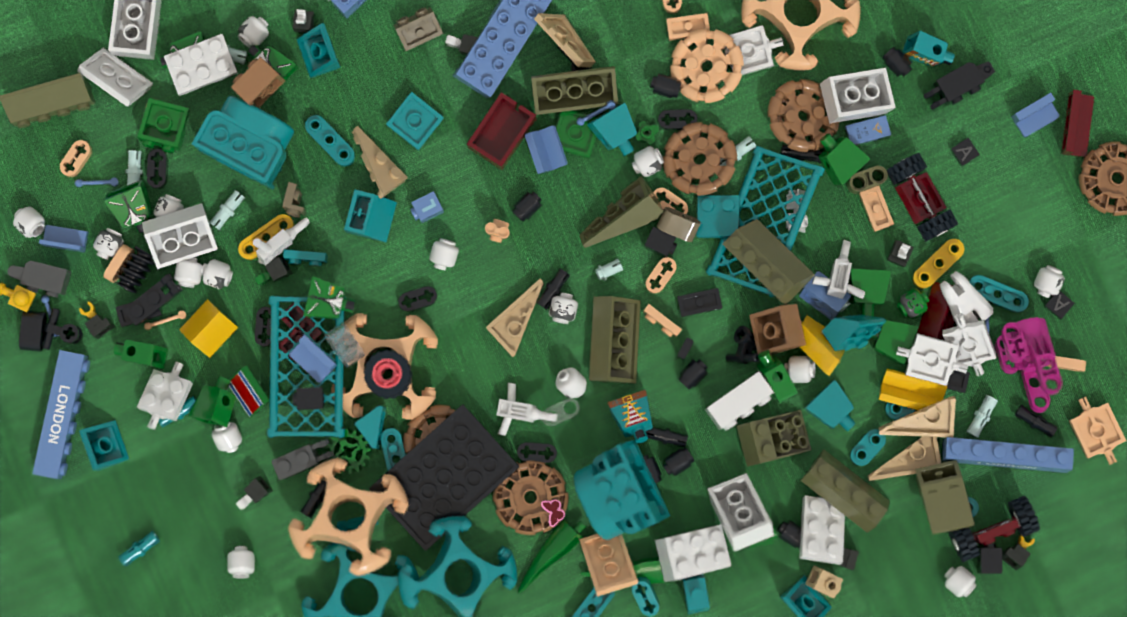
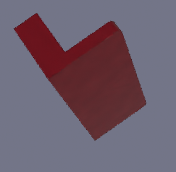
[1061,90,1094,157]
[915,282,955,341]

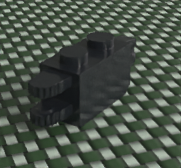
[923,61,995,110]

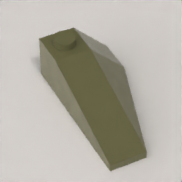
[580,176,663,248]

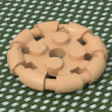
[670,28,744,103]

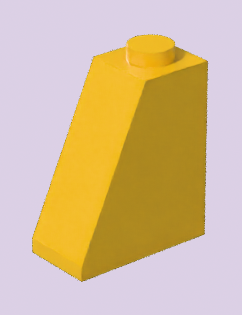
[800,315,845,376]

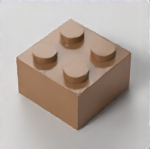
[231,57,286,108]
[749,304,806,354]

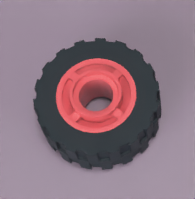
[364,350,412,399]

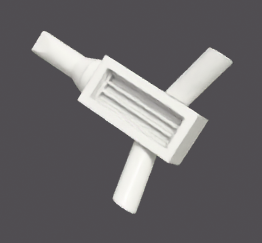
[253,217,310,266]
[812,240,865,299]
[496,383,558,436]

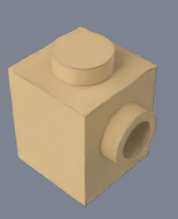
[805,566,843,598]

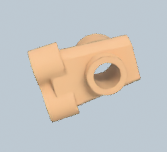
[485,219,510,243]

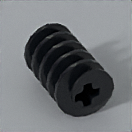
[113,246,155,294]

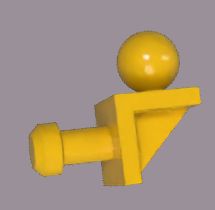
[0,283,36,312]

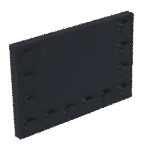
[369,404,520,551]

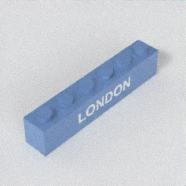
[32,350,90,479]
[941,437,1074,473]

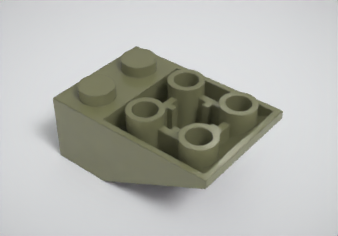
[737,410,812,467]
[915,460,974,535]

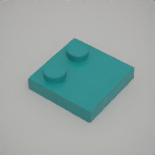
[386,92,444,150]
[697,195,740,238]

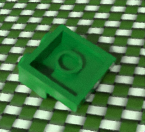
[137,98,190,153]

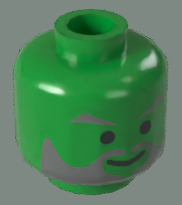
[896,288,929,319]

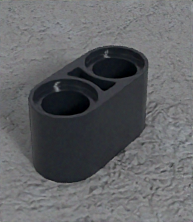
[19,311,47,352]

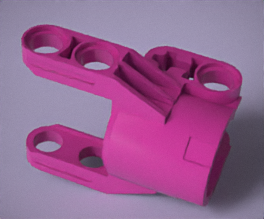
[995,317,1062,413]

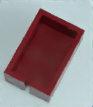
[467,92,537,170]

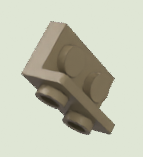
[393,7,443,51]
[282,182,306,218]

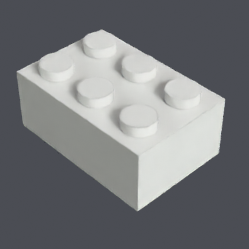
[108,0,162,60]
[820,68,896,124]
[142,203,218,269]
[705,372,774,431]
[708,473,774,551]
[655,525,731,582]

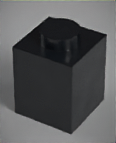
[644,227,677,257]
[293,387,324,410]
[977,543,1003,574]

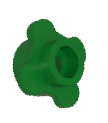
[635,121,659,145]

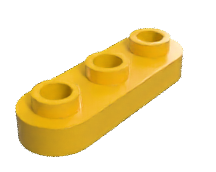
[238,214,294,260]
[912,239,964,289]

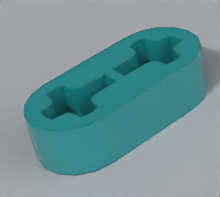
[632,577,660,616]

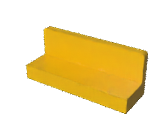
[879,369,947,410]

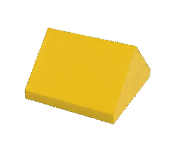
[179,299,239,358]

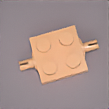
[1068,397,1126,465]

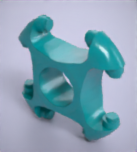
[398,516,517,617]
[301,542,420,617]

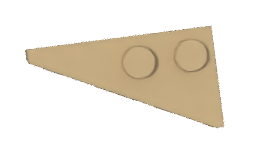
[352,126,408,199]
[486,279,544,357]
[878,396,956,438]
[868,436,941,481]

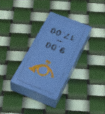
[845,115,891,145]

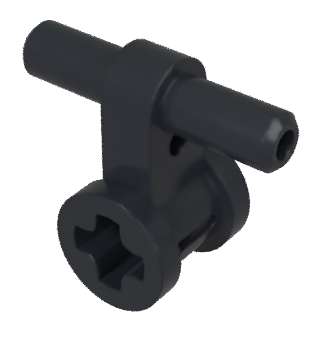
[42,308,83,350]
[725,326,759,364]

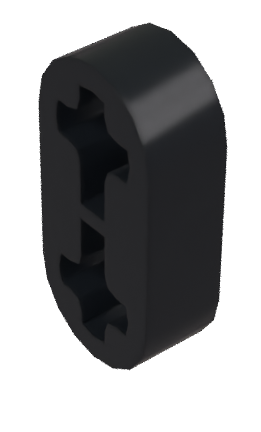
[658,109,698,130]
[147,149,168,189]
[398,286,438,312]
[255,307,271,347]
[517,442,557,463]

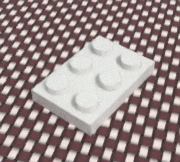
[164,34,238,96]
[77,48,153,107]
[799,495,845,565]

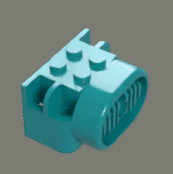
[192,96,294,190]
[574,439,671,540]

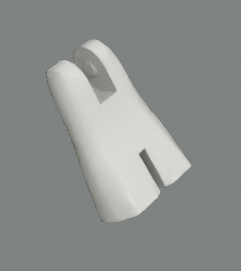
[940,271,994,326]

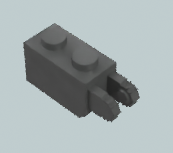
[7,260,71,298]
[271,439,334,480]

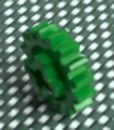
[327,429,372,475]

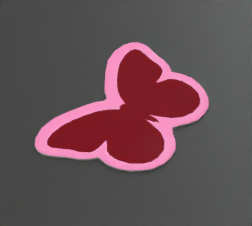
[541,500,565,527]

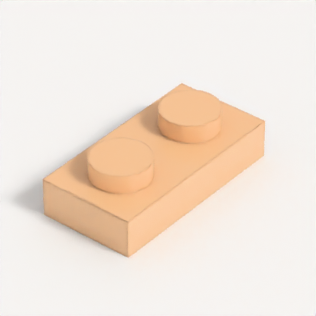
[666,13,710,41]
[859,186,894,232]
[643,304,682,338]

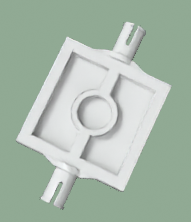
[725,25,784,75]
[943,313,996,376]
[896,334,968,386]
[137,362,193,430]

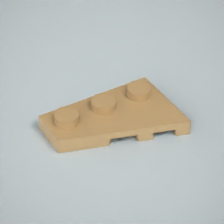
[534,13,596,67]

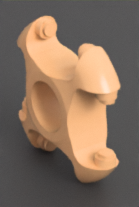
[741,0,861,70]
[331,313,438,420]
[288,457,409,576]

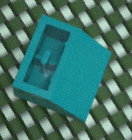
[344,189,397,243]
[822,315,886,351]

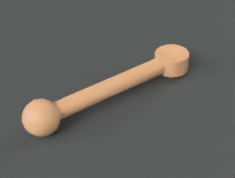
[144,311,187,330]

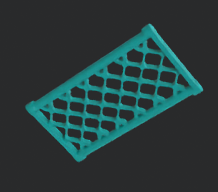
[705,146,825,297]
[267,295,346,438]

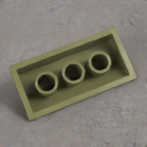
[531,66,618,115]
[0,73,95,128]
[723,219,815,305]
[589,296,641,384]
[801,449,890,533]

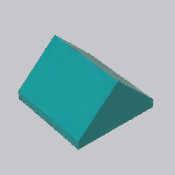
[297,23,341,78]
[354,406,386,449]
[79,420,129,471]
[780,576,832,617]

